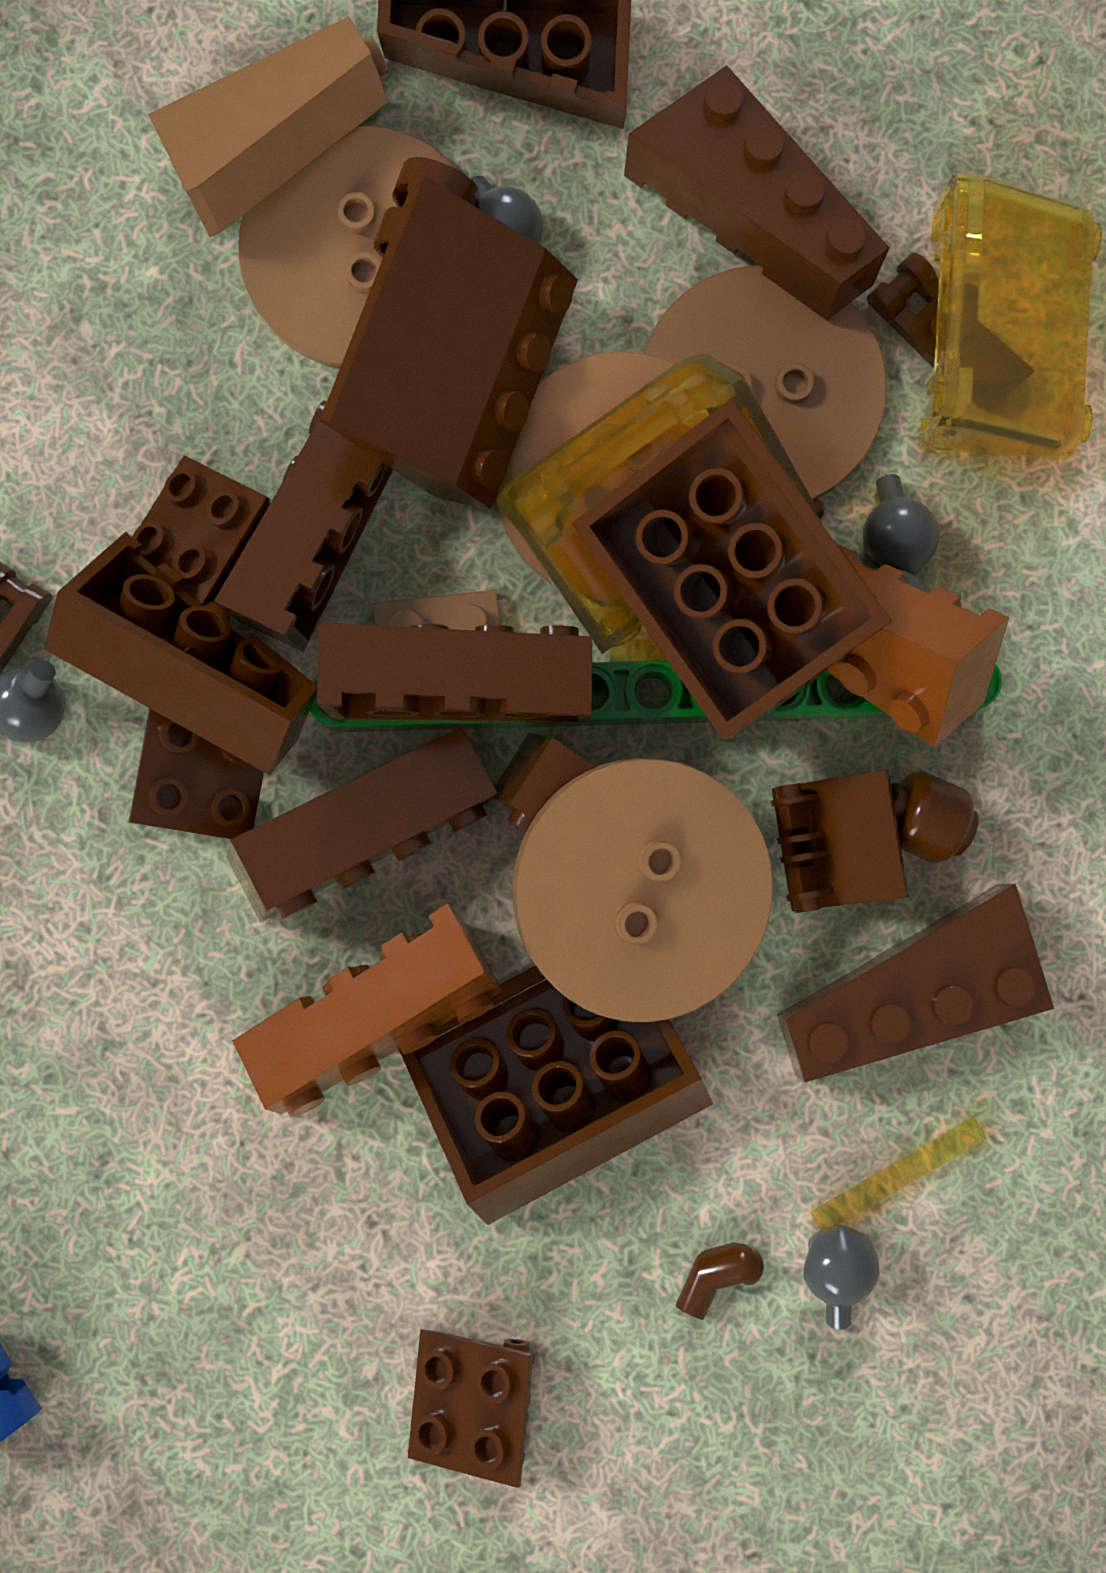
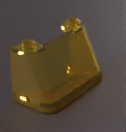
[919,173,1102,460]
[496,354,815,654]

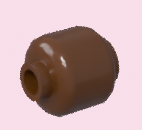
[891,771,979,863]

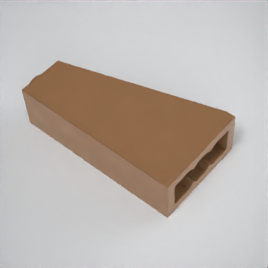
[148,17,388,237]

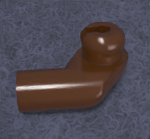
[675,1242,764,1320]

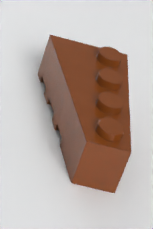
[827,544,1009,748]
[232,903,503,1117]

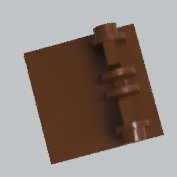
[132,455,270,606]
[128,708,264,839]
[771,769,909,913]
[408,1329,534,1488]

